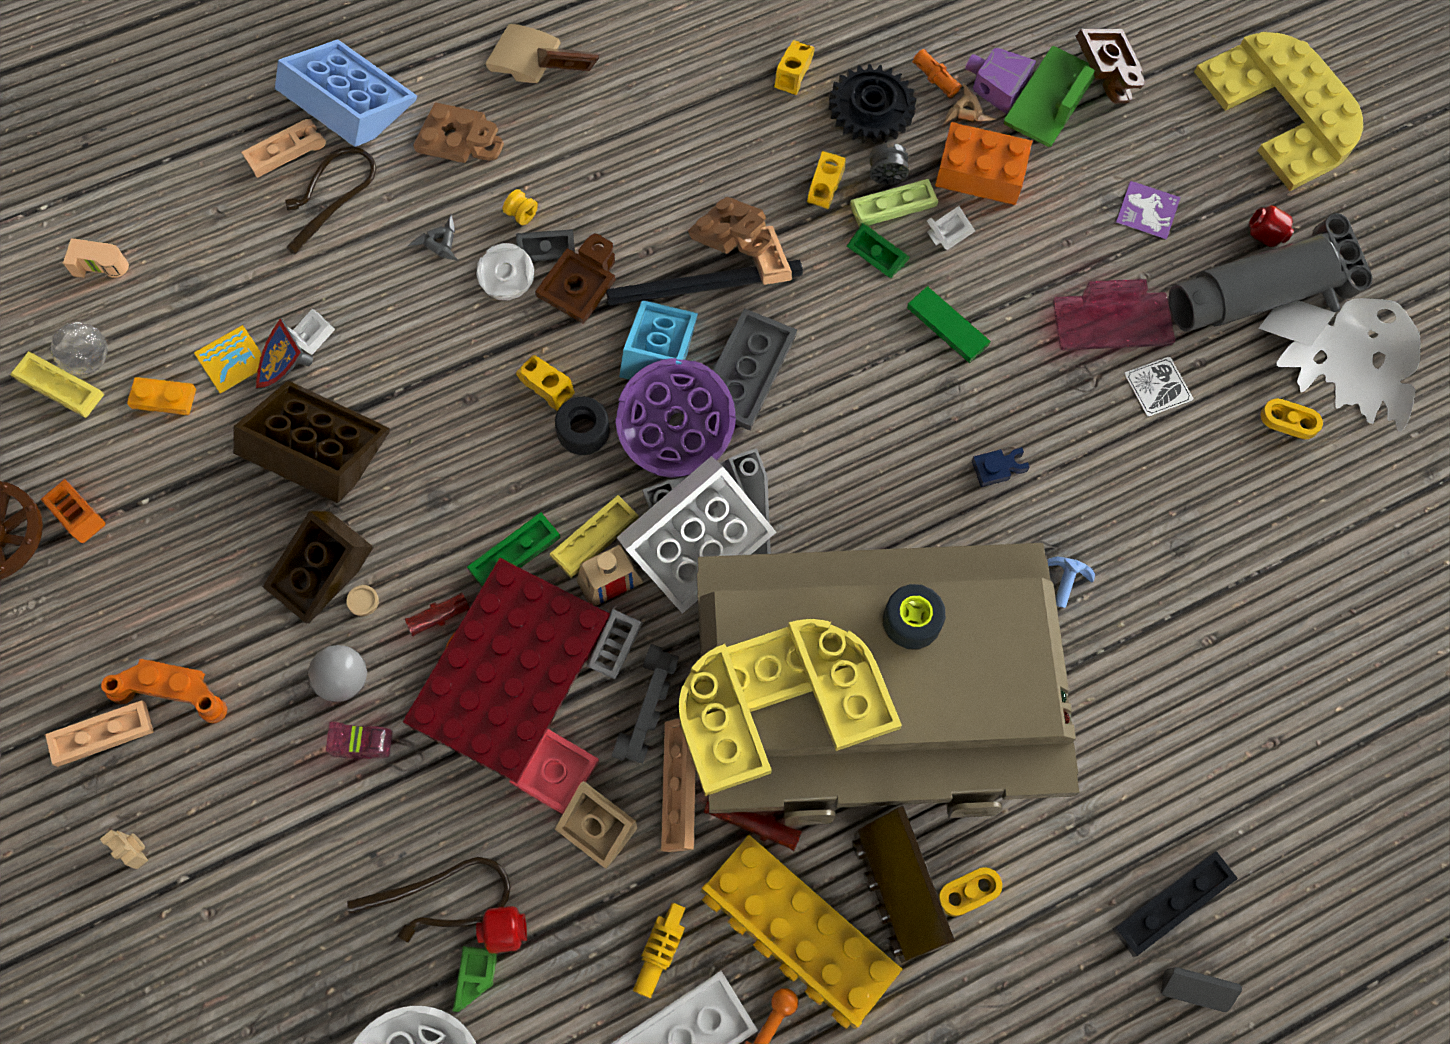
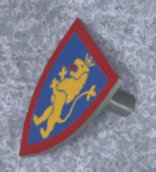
[256,318,313,389]

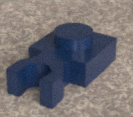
[971,447,1030,487]

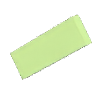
[850,179,938,227]

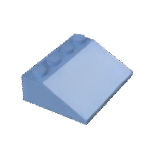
[275,40,417,147]

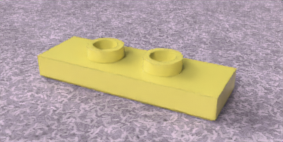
[10,351,104,418]
[550,495,639,578]

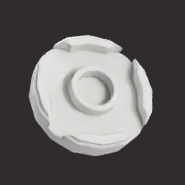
[476,243,534,301]

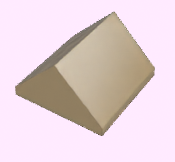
[555,781,638,869]

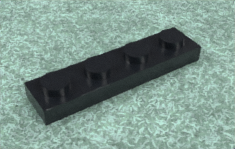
[1112,851,1238,957]

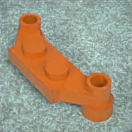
[101,659,227,723]

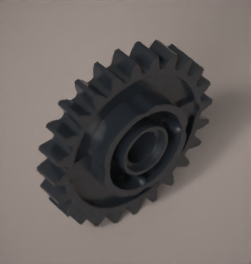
[828,64,916,144]

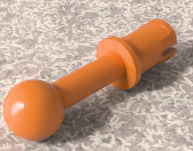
[745,988,798,1044]

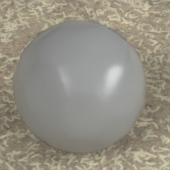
[308,645,367,702]

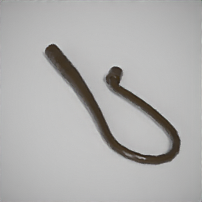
[285,147,376,255]
[347,857,511,943]

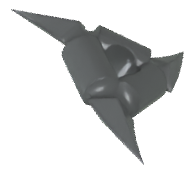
[406,214,459,261]

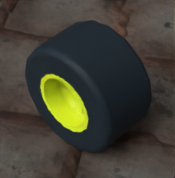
[883,584,946,649]

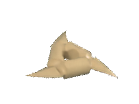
[944,83,996,124]

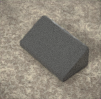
[516,229,575,261]
[1161,967,1242,1012]

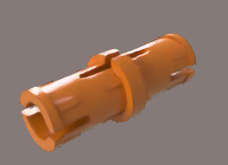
[912,49,962,99]

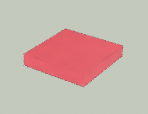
[509,729,599,815]

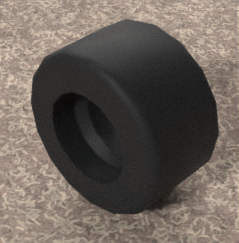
[555,396,610,455]

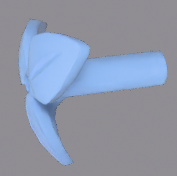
[1047,556,1095,608]

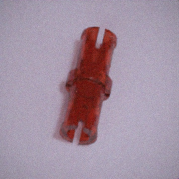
[405,592,470,637]

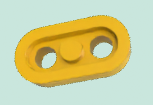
[1261,398,1323,439]
[938,867,1002,917]

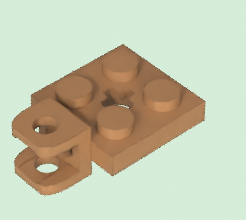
[413,102,504,163]
[688,196,773,257]

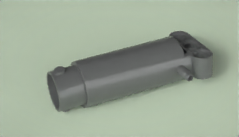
[1168,213,1373,332]

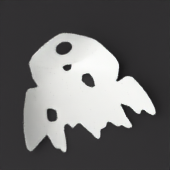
[1277,298,1420,432]

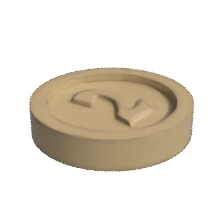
[346,585,379,617]

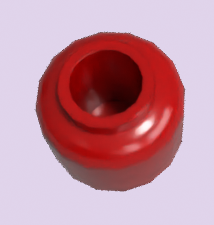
[1248,205,1294,247]
[476,906,527,954]

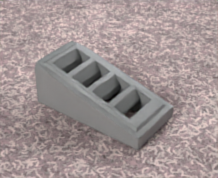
[586,609,643,680]

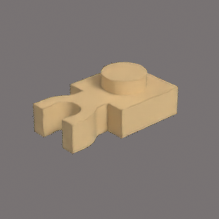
[100,830,148,869]

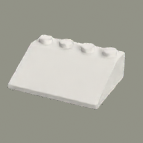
[617,456,776,613]

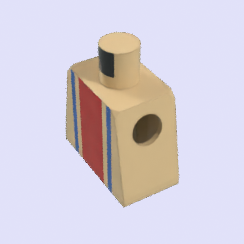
[577,545,643,606]

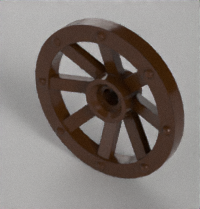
[0,481,43,580]

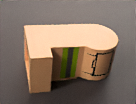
[63,238,129,278]

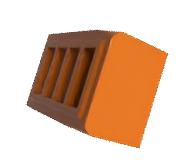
[41,479,106,543]

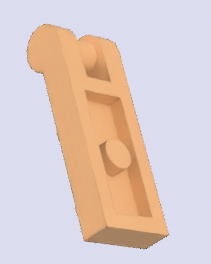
[241,119,326,178]

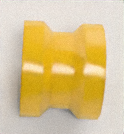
[503,189,538,226]

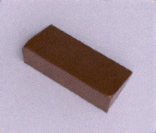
[537,48,599,71]

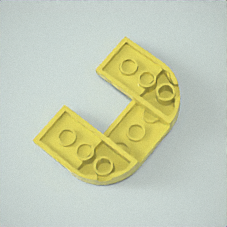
[1194,32,1363,191]
[679,619,902,796]

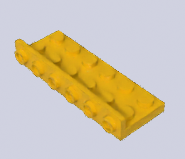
[701,835,903,1029]

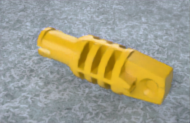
[633,902,685,999]

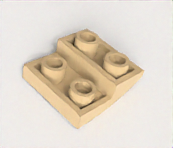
[485,24,561,83]

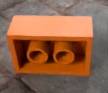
[935,122,1032,205]

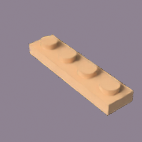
[661,719,695,852]

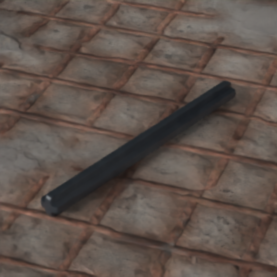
[606,260,803,306]

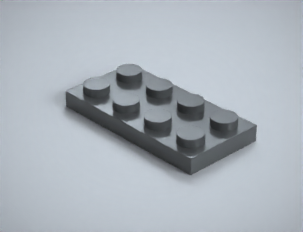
[713,308,797,431]

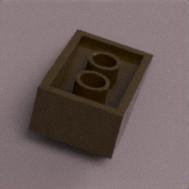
[262,511,374,624]

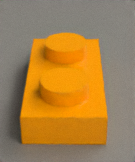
[127,377,196,415]

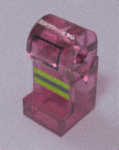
[325,722,393,759]

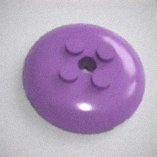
[616,358,736,478]

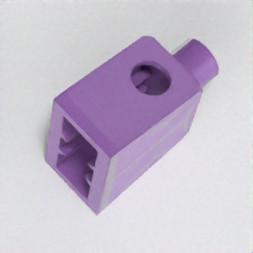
[965,48,1036,114]

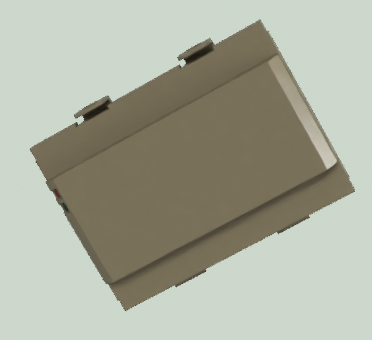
[697,543,1080,826]

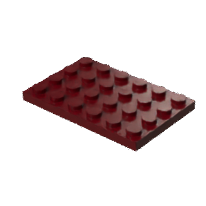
[403,558,610,784]

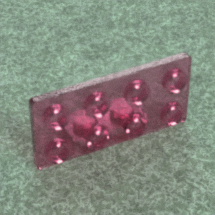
[1053,279,1175,351]

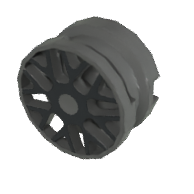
[869,144,909,184]

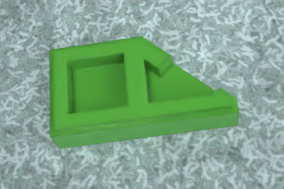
[453,946,497,1013]

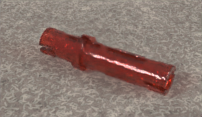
[704,801,802,851]

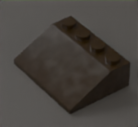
[233,380,390,503]
[852,806,955,963]

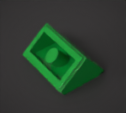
[846,223,910,279]

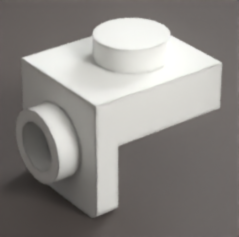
[927,206,975,250]
[288,309,335,355]

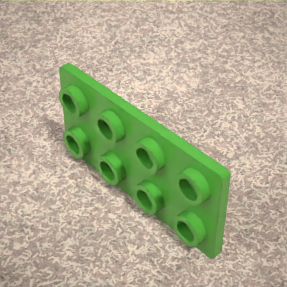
[1003,46,1095,147]

